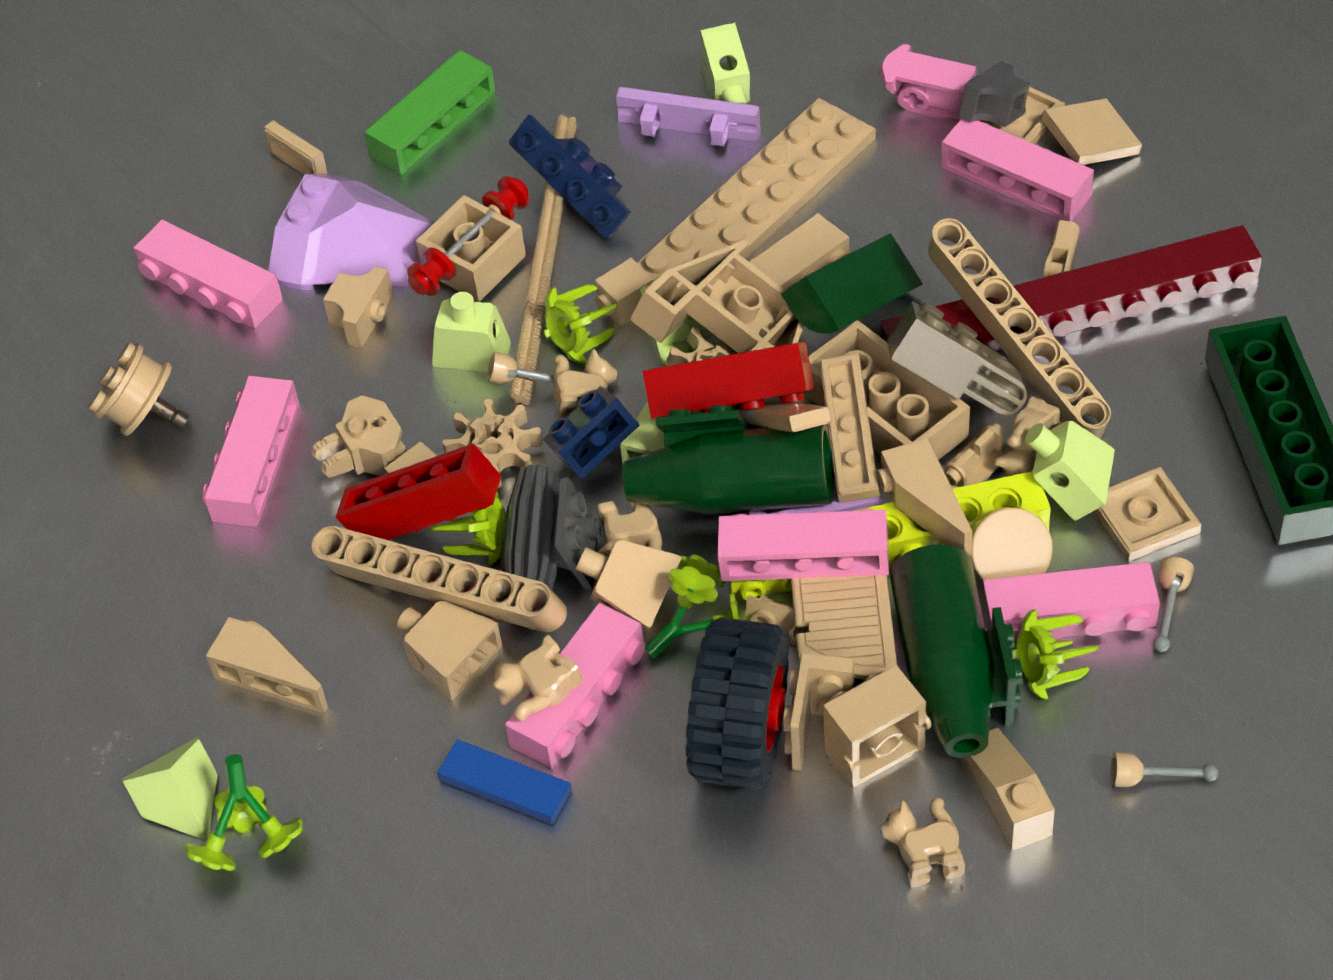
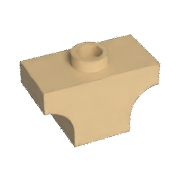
[323,266,394,349]

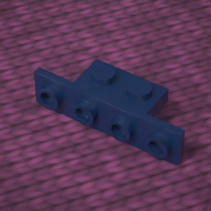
[509,115,631,238]

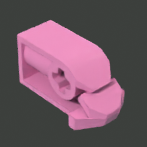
[879,44,977,123]

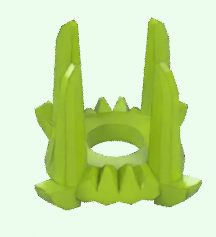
[542,285,617,364]
[430,492,506,565]
[1011,609,1099,699]

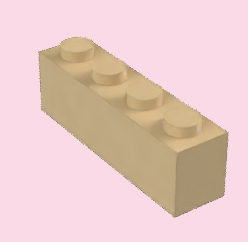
[749,213,850,290]

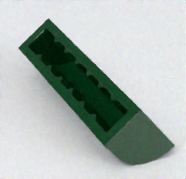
[781,233,923,334]

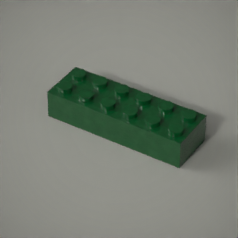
[1205,315,1333,545]

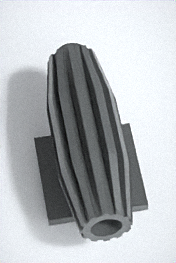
[500,464,601,611]

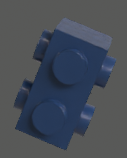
[542,386,640,479]

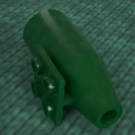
[623,405,834,515]
[889,544,1023,758]

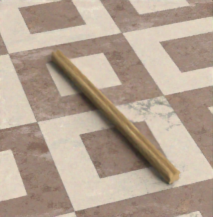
[509,115,577,406]

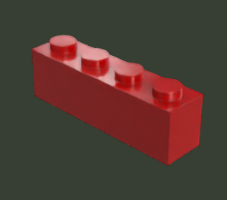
[642,341,814,419]
[335,443,501,541]

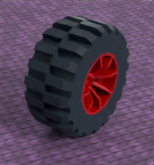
[685,617,789,790]

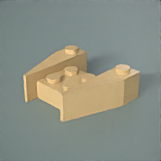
[630,239,804,405]

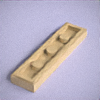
[819,353,880,503]
[737,400,831,432]

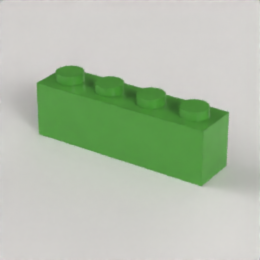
[364,50,496,175]

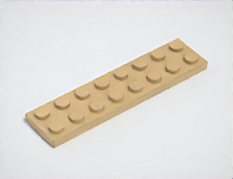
[637,98,876,281]

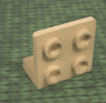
[783,653,855,771]

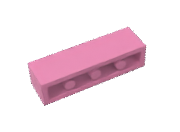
[941,118,1094,221]
[134,220,283,329]
[202,376,300,527]
[718,509,889,581]
[982,562,1160,644]
[505,602,645,770]

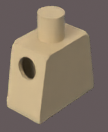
[575,539,682,635]
[397,600,502,700]

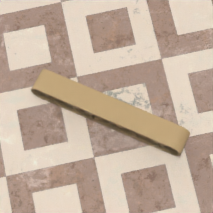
[928,218,1111,439]
[311,526,567,632]

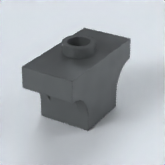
[958,61,1030,127]

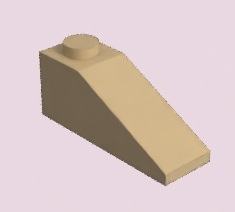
[876,438,972,556]
[206,617,328,714]
[965,728,1055,850]

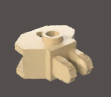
[311,395,406,478]

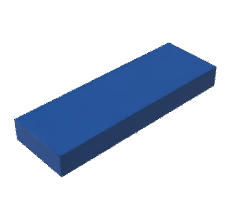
[437,739,572,825]

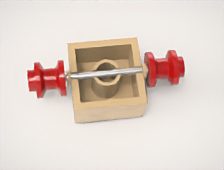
[407,176,530,302]

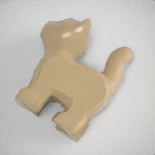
[554,349,617,419]
[995,397,1060,476]
[597,501,662,557]
[492,634,583,721]
[880,797,965,888]

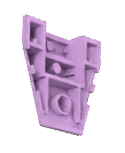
[268,174,435,290]

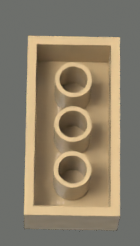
[803,320,970,460]

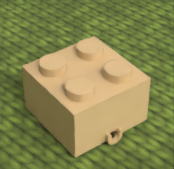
[823,665,931,788]

